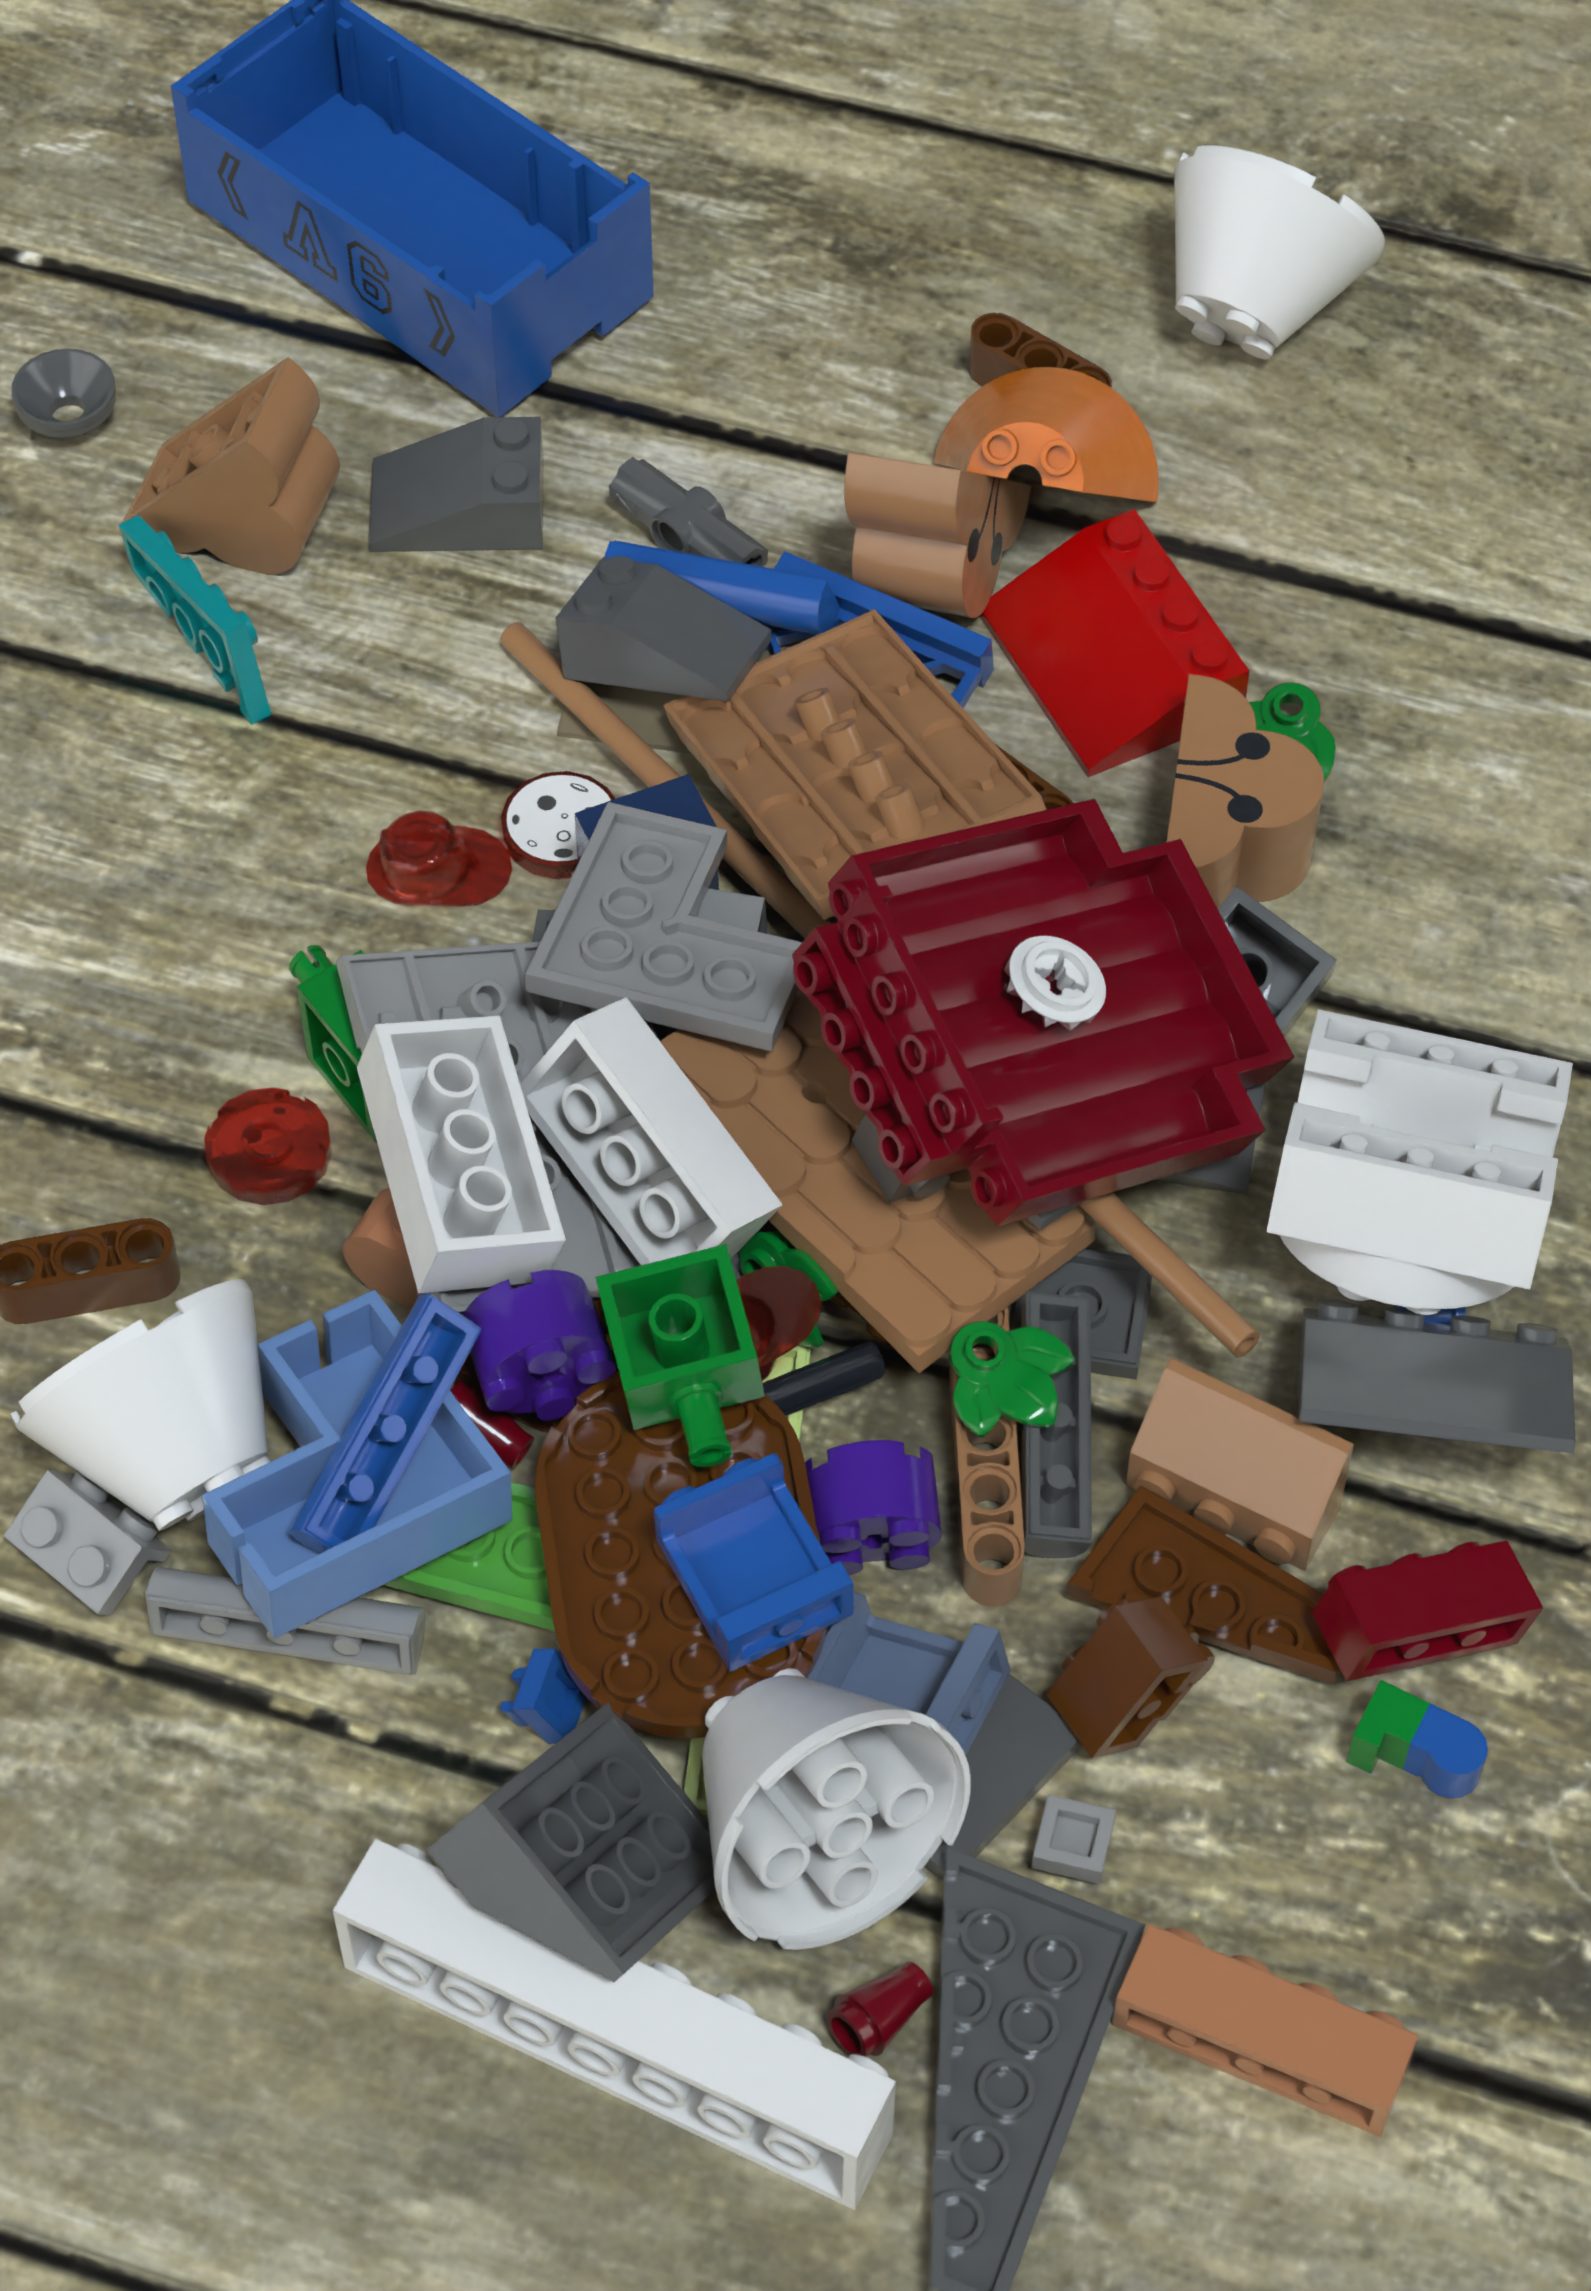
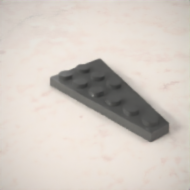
[928,1847,1146,2291]

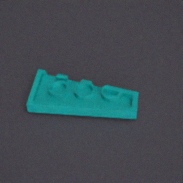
[118,515,272,725]

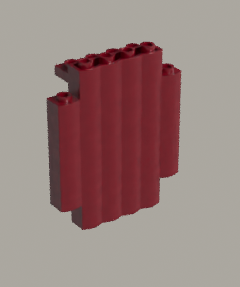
[792,799,1295,1226]

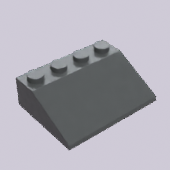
[1294,1300,1575,1454]
[427,1702,716,1982]

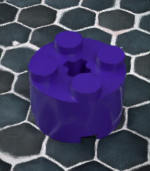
[463,1270,616,1420]
[805,1440,942,1575]

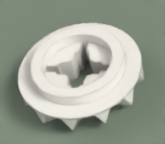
[1004,936,1106,1031]

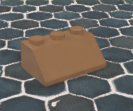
[1126,1358,1354,1571]

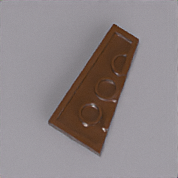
[1066,1486,1342,1685]

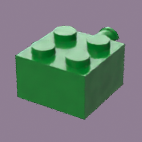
[289,945,377,1142]
[595,1244,765,1467]

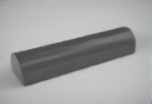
[1021,1291,1092,1559]

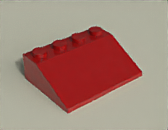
[979,509,1250,777]

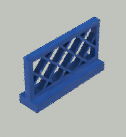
[764,551,994,708]

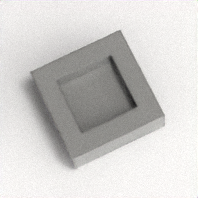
[1031,1794,1116,1884]

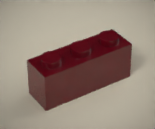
[1311,1540,1544,1682]

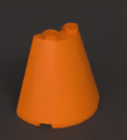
[933,367,1159,502]

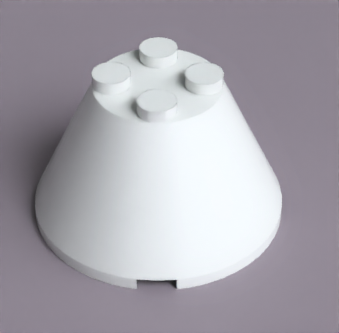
[1174,145,1385,360]
[10,1279,270,1531]
[702,1668,971,1950]

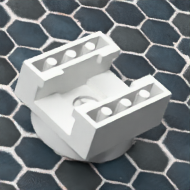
[1266,1009,1573,1315]

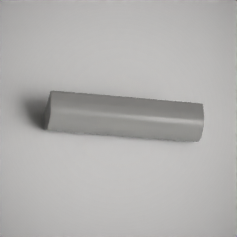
[145,1567,426,1675]

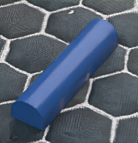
[604,540,840,635]
[290,1294,481,1554]

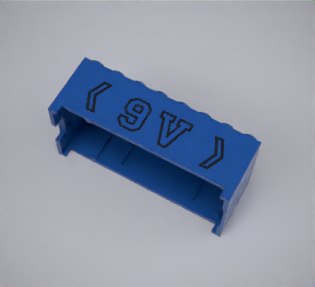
[171,0,654,417]

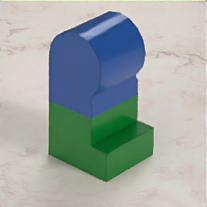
[1346,1680,1488,1799]

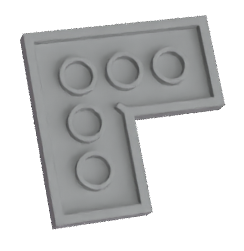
[525,802,802,1051]

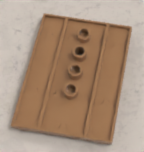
[663,609,1046,920]
[660,989,1095,1373]

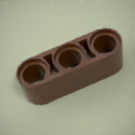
[969,313,1112,388]
[0,1218,181,1324]

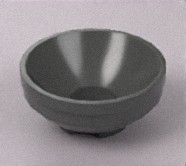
[11,348,116,439]

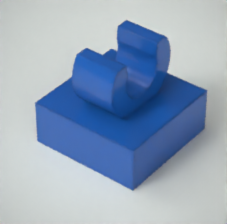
[500,1649,587,1744]

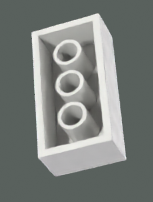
[520,997,783,1265]
[357,1016,566,1294]

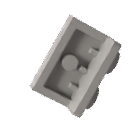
[4,1470,172,1615]

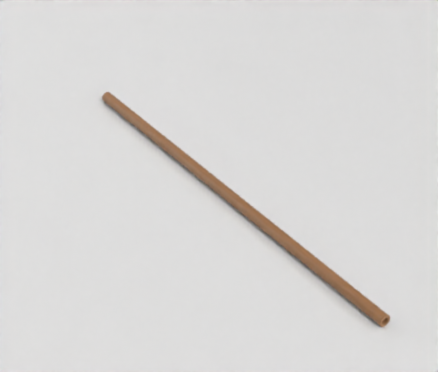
[501,622,1260,1358]

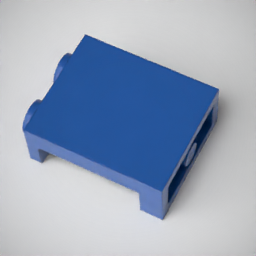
[654,1453,854,1672]

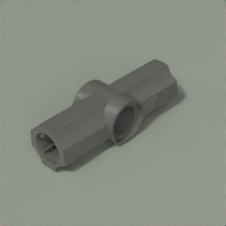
[609,457,768,567]

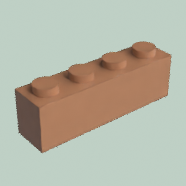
[1112,1924,1419,2137]

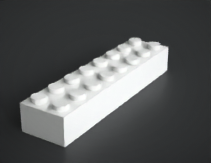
[333,1838,896,2210]

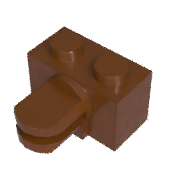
[1046,1596,1215,1758]

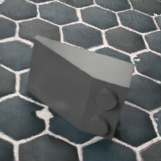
[369,417,544,552]
[555,556,772,701]
[1218,886,1337,1036]

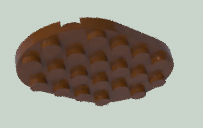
[535,1372,827,1738]

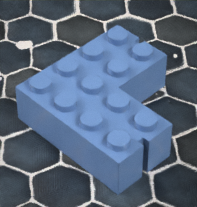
[202,1289,512,1639]

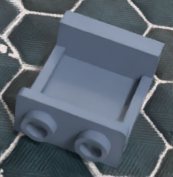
[808,1591,1011,1756]

